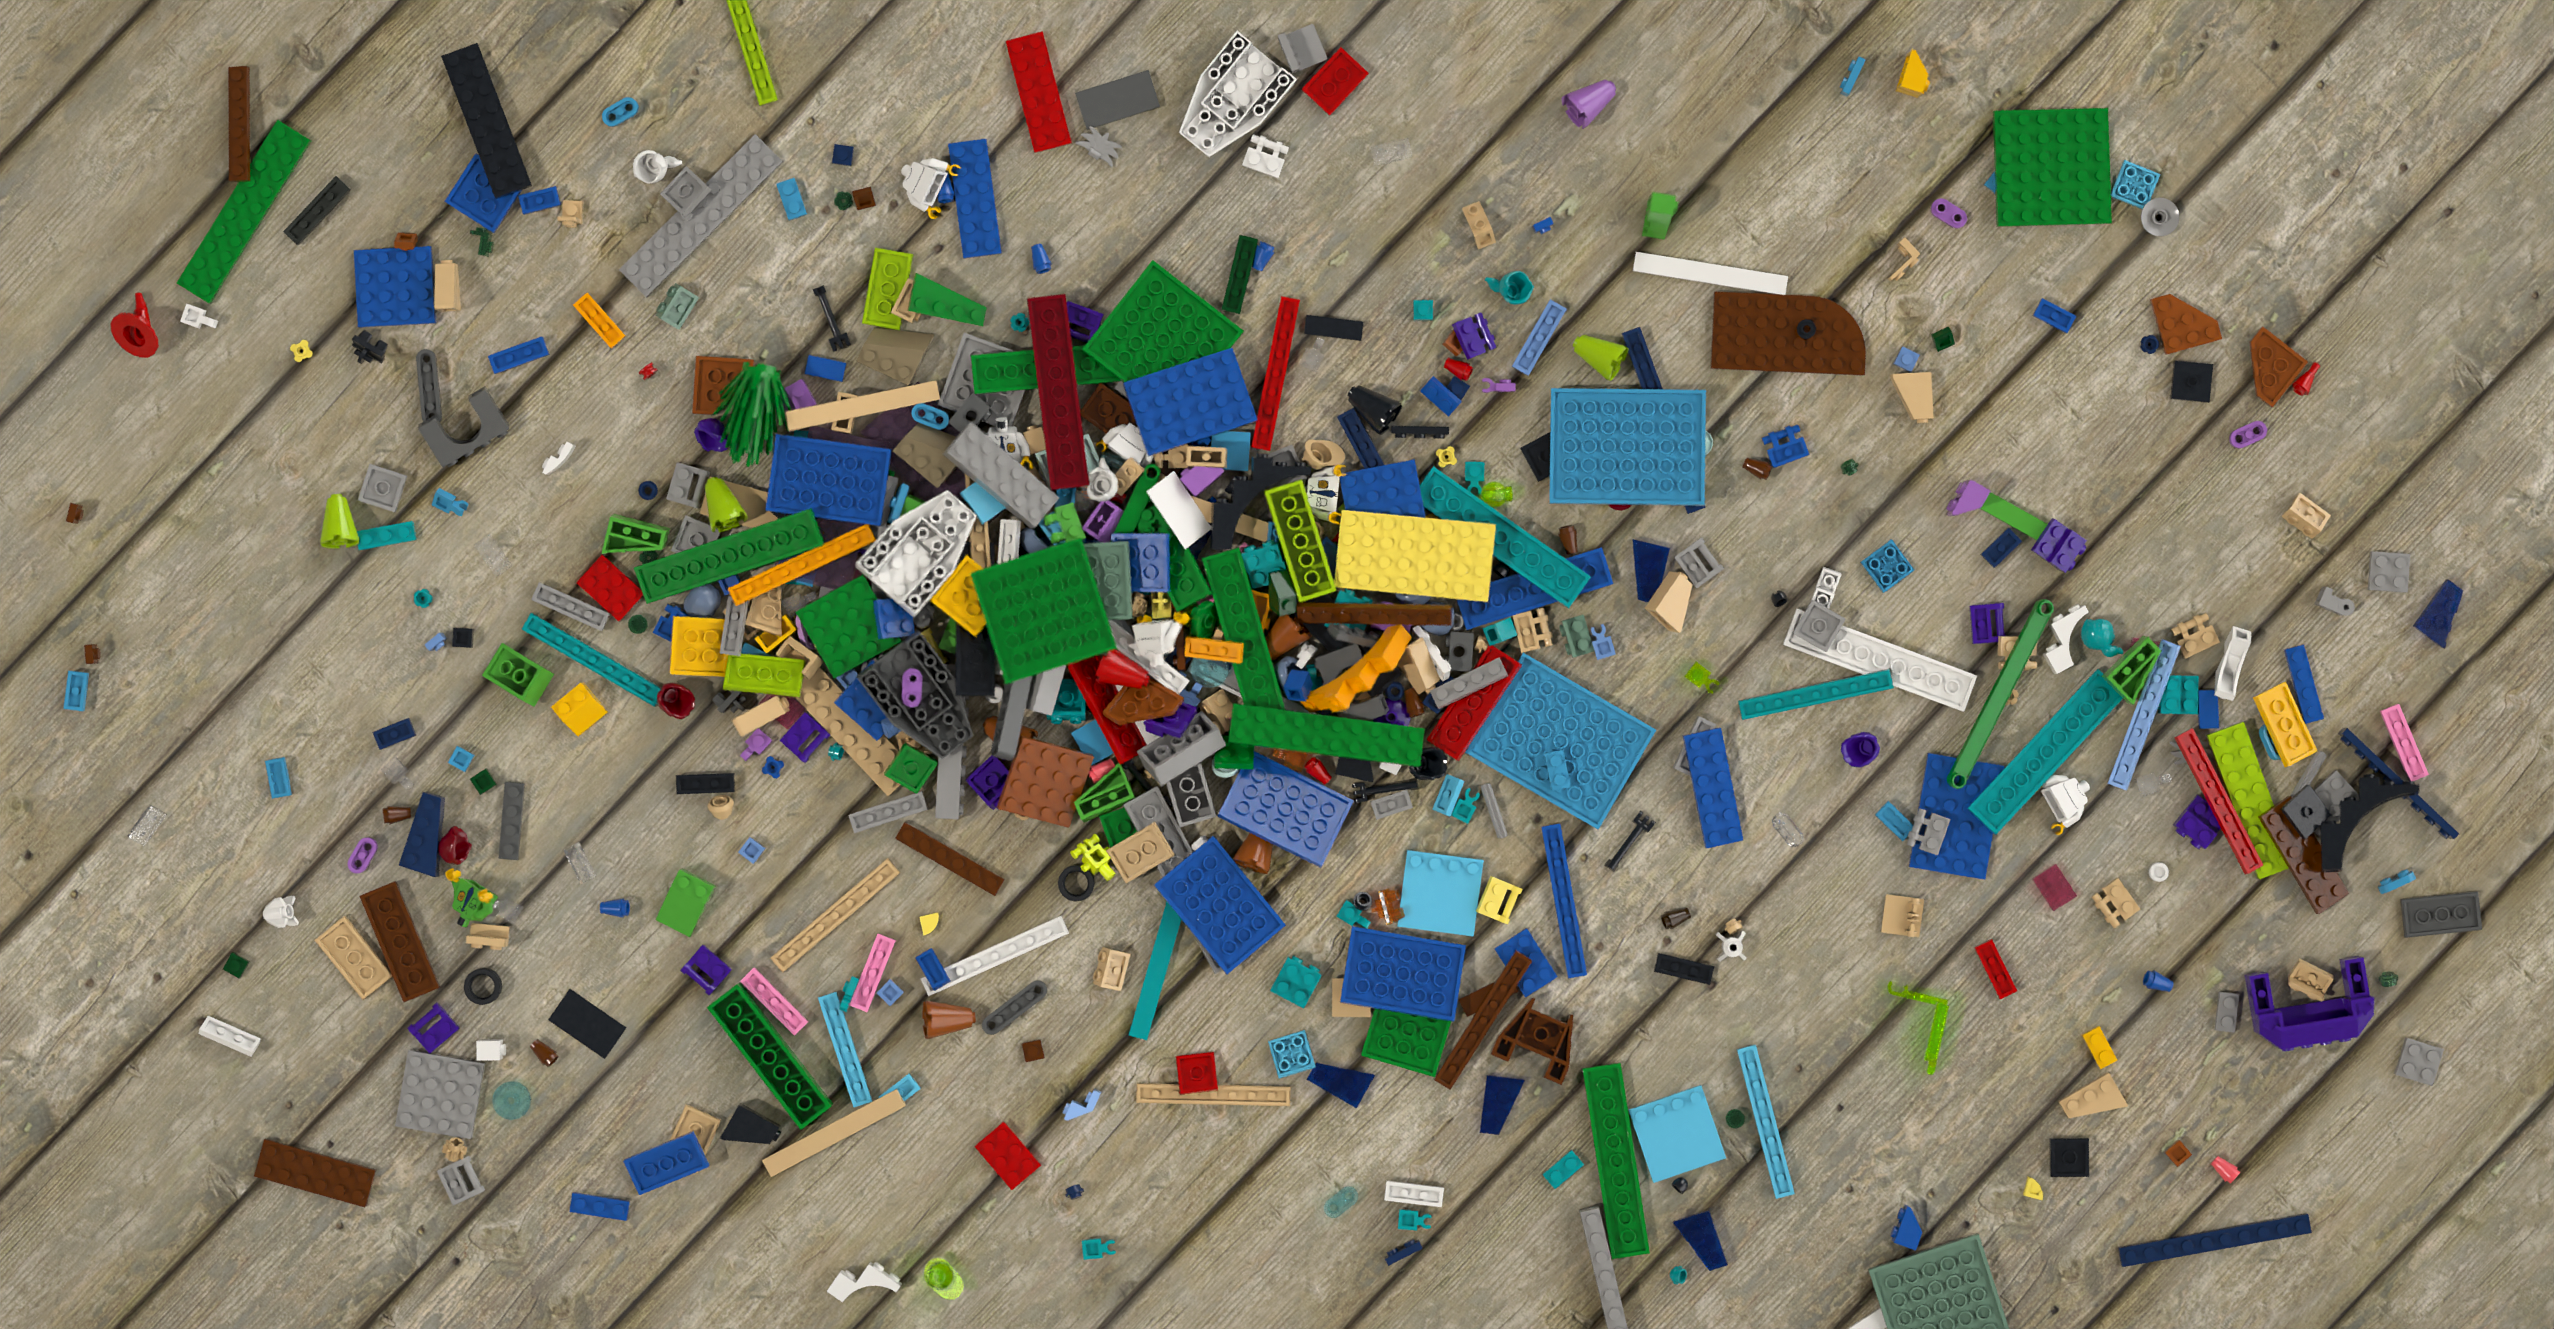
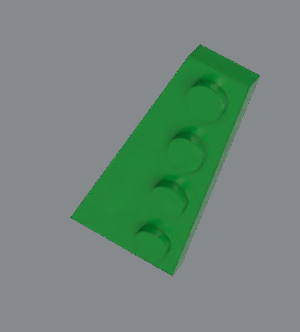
[907,273,987,326]

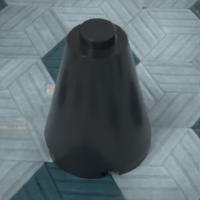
[1348,385,1402,435]

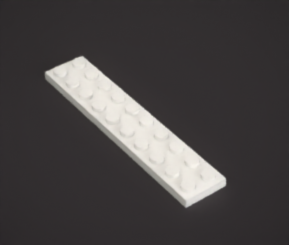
[1783,609,1977,712]

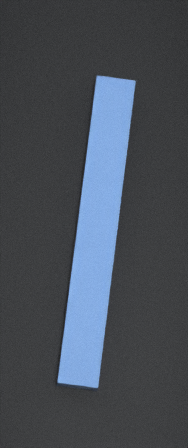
[2108,639,2181,790]

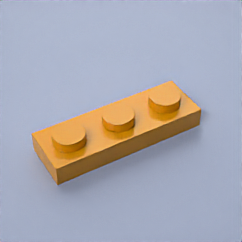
[573,292,626,349]
[1185,636,1244,663]

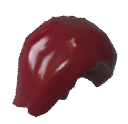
[657,682,695,719]
[438,826,472,865]

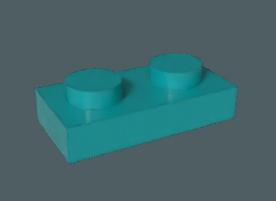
[1542,1149,1584,1189]

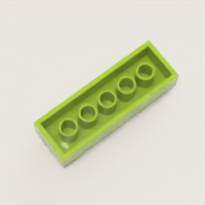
[1264,479,1336,602]

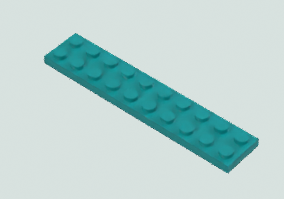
[1420,466,1591,609]
[1967,669,2123,835]

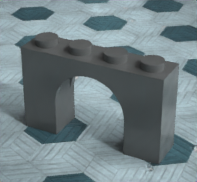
[418,386,509,467]
[1315,643,1389,721]

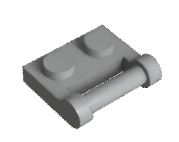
[666,462,710,509]
[1674,537,1724,588]
[437,1156,485,1206]

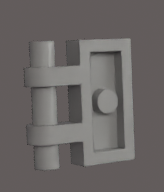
[1907,808,1951,856]

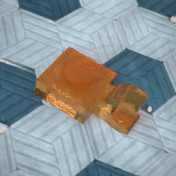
[1272,749,1307,772]

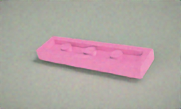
[2380,704,2429,781]
[850,933,896,1012]
[740,967,809,1036]

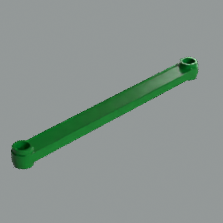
[1110,464,1161,542]
[1947,599,2054,789]

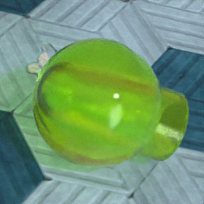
[1481,481,1513,508]

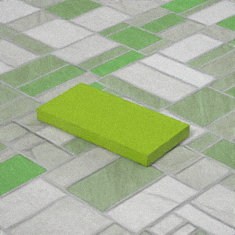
[862,248,913,330]
[723,653,806,697]

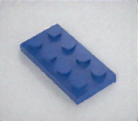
[623,1131,709,1195]

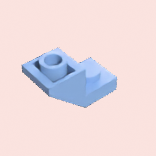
[1063,1089,1101,1121]

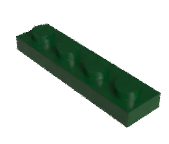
[1221,235,1258,315]

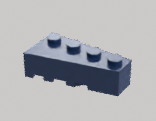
[399,792,445,877]

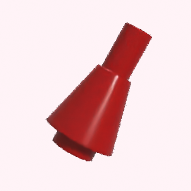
[2292,362,2320,396]

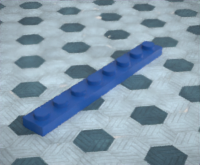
[1541,823,1587,979]

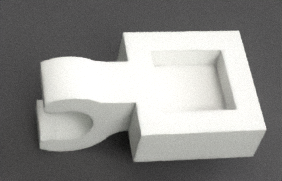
[180,304,218,329]
[1296,641,1317,669]

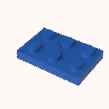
[1494,928,1558,998]

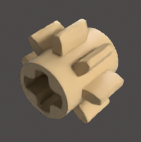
[442,1138,467,1162]

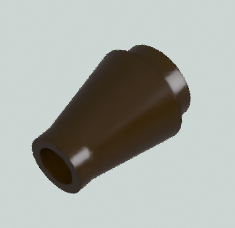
[1661,908,1691,930]

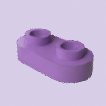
[1930,198,1967,229]
[2229,421,2267,449]
[901,668,922,707]
[348,837,378,873]

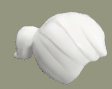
[633,150,682,184]
[1087,458,1118,501]

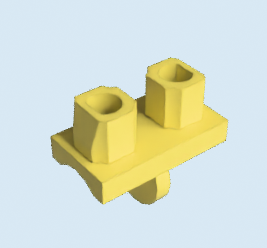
[1151,592,1172,619]

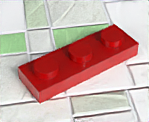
[1974,939,2017,1000]

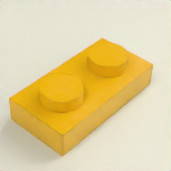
[2082,1026,2117,1069]

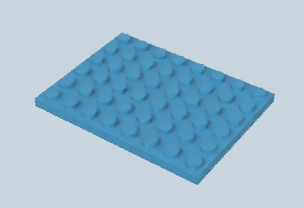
[1549,388,1706,506]
[1465,653,1656,830]

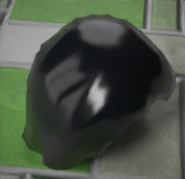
[1409,747,1448,781]

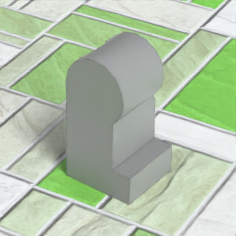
[2315,587,2355,616]

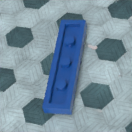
[2284,645,2324,724]

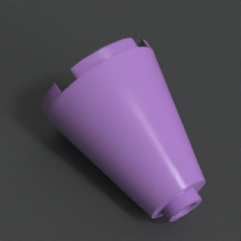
[1561,80,1616,129]

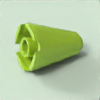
[1573,335,1629,381]
[705,477,748,532]
[320,494,359,549]

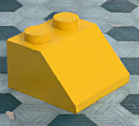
[1896,49,1930,98]
[551,682,608,737]

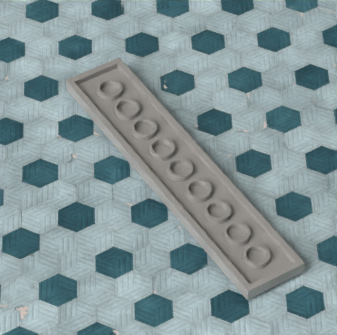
[619,134,783,297]
[1123,786,1222,974]

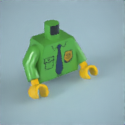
[445,868,498,928]

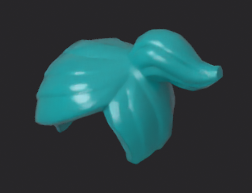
[1485,271,1534,305]
[2080,619,2124,657]

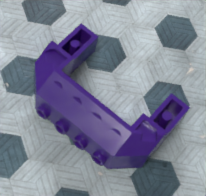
[2245,956,2374,1052]

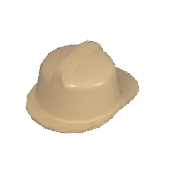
[1302,439,1345,470]

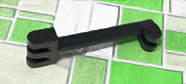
[813,285,851,352]
[1121,758,1173,807]
[1352,778,1419,803]
[1604,810,1656,872]

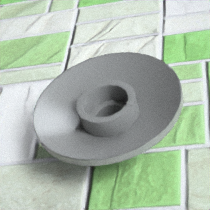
[2141,198,2179,236]

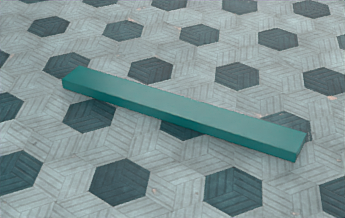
[522,613,661,707]
[1738,669,1894,720]
[1129,902,1181,1040]

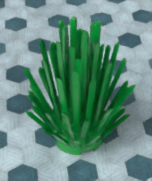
[712,362,792,467]

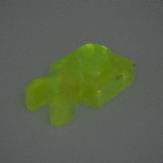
[1684,661,1720,694]

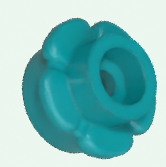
[1010,313,1029,332]
[414,589,433,608]
[828,742,844,761]
[1670,1266,1687,1285]

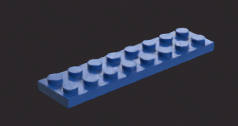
[1457,547,1613,630]

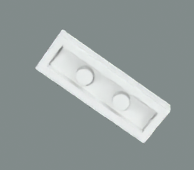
[1411,625,1451,682]
[198,1016,261,1057]
[1384,1180,1444,1207]

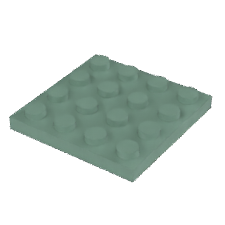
[1051,541,1133,620]

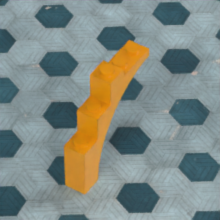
[1300,625,1412,713]

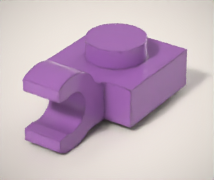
[1482,378,1515,393]
[740,728,772,761]

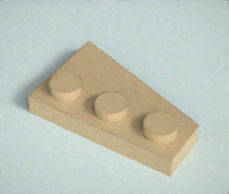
[745,570,782,637]
[2058,1072,2128,1118]

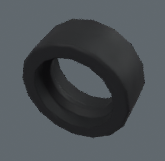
[1058,865,1095,902]
[464,968,502,1005]

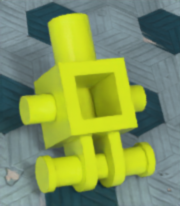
[1070,834,1116,881]

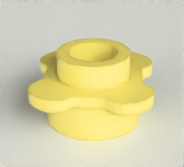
[290,340,313,362]
[1436,446,1457,467]

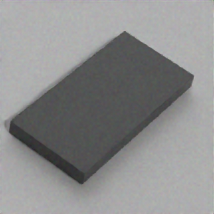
[1075,70,1160,130]
[2400,891,2482,938]

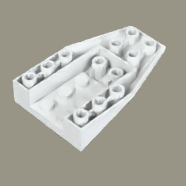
[1179,31,1297,157]
[856,490,977,617]

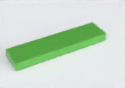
[1979,492,2048,541]

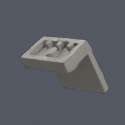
[1278,24,1327,74]

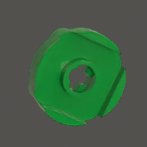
[1138,506,1175,540]
[1190,601,1220,639]

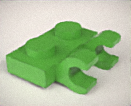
[1043,502,1086,544]

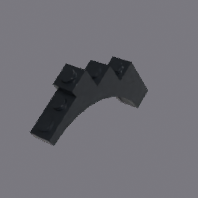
[1210,453,1311,550]
[2320,774,2419,872]

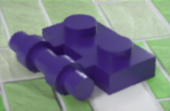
[1452,312,1497,360]

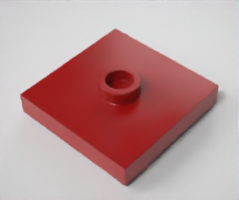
[1176,1052,1218,1095]

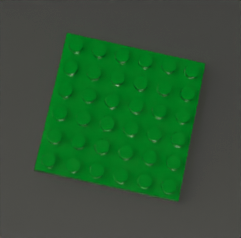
[1993,108,2112,227]
[1082,260,1244,383]
[970,538,1117,684]

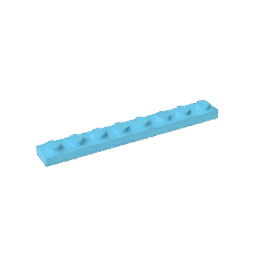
[1737,1044,1795,1199]

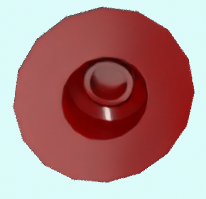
[110,292,159,358]

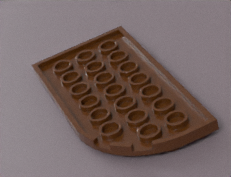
[1710,292,1866,376]

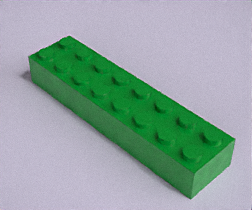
[707,983,833,1130]

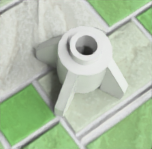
[263,896,299,928]
[1715,931,1747,962]

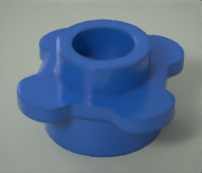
[762,756,784,779]

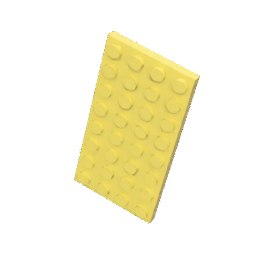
[1334,510,1496,602]

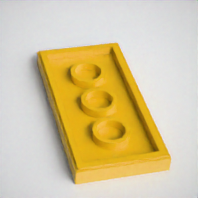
[2253,681,2317,767]

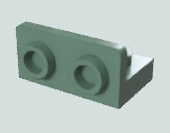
[656,283,699,330]
[1559,614,1594,658]

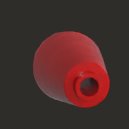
[1095,649,1151,689]

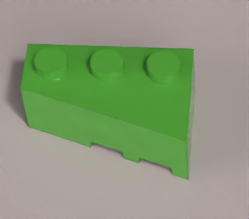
[1642,192,1678,240]
[601,514,670,554]
[2102,636,2161,705]
[1074,763,1136,822]

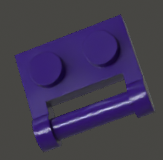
[1067,301,1104,343]
[1969,603,2007,644]
[779,712,830,764]
[680,944,732,996]
[407,1002,460,1054]

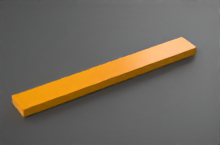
[728,524,876,606]

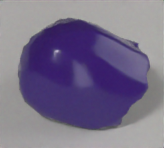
[694,418,730,452]
[1841,732,1880,767]

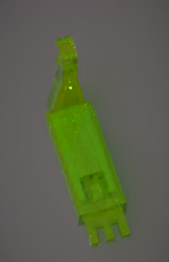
[1887,981,1950,1075]

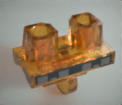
[1371,889,1405,925]

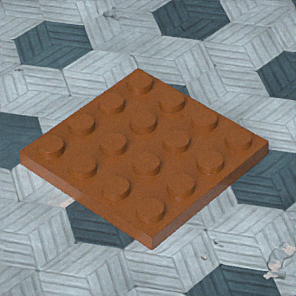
[997,736,1094,828]

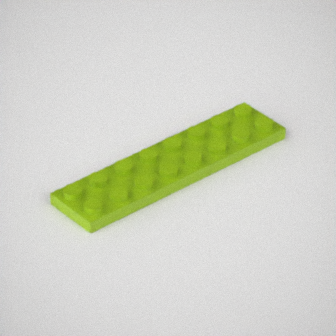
[2206,722,2289,879]

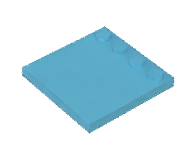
[1397,850,1484,937]
[1628,1085,1726,1183]

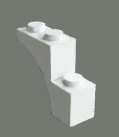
[2043,604,2089,674]
[2214,626,2251,701]
[827,1262,902,1302]

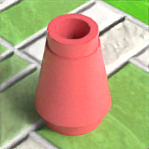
[1088,758,1115,784]
[2211,1156,2240,1184]

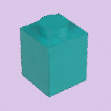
[1413,300,1433,321]
[1483,617,1517,646]

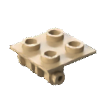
[1881,894,1924,937]

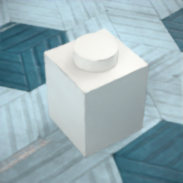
[476,1039,506,1061]

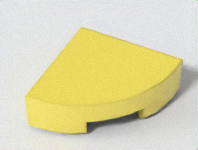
[919,912,939,935]
[2023,1176,2043,1200]

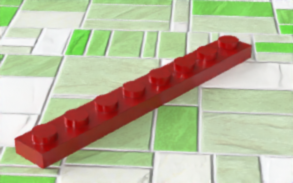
[1251,296,1300,451]
[2174,728,2263,874]

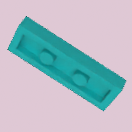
[357,521,417,550]

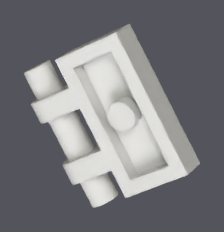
[1242,135,1289,178]

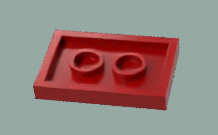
[1301,47,1369,116]
[576,554,644,622]
[974,1121,1041,1190]

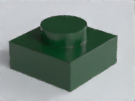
[1931,326,1955,352]
[470,768,497,795]
[223,952,250,979]

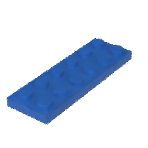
[948,139,1002,259]
[1682,727,1743,849]

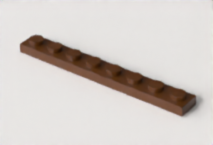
[1297,602,1452,626]
[1434,950,1532,1090]

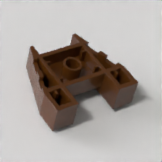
[1489,998,1574,1085]

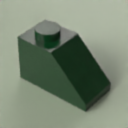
[1268,569,1297,616]

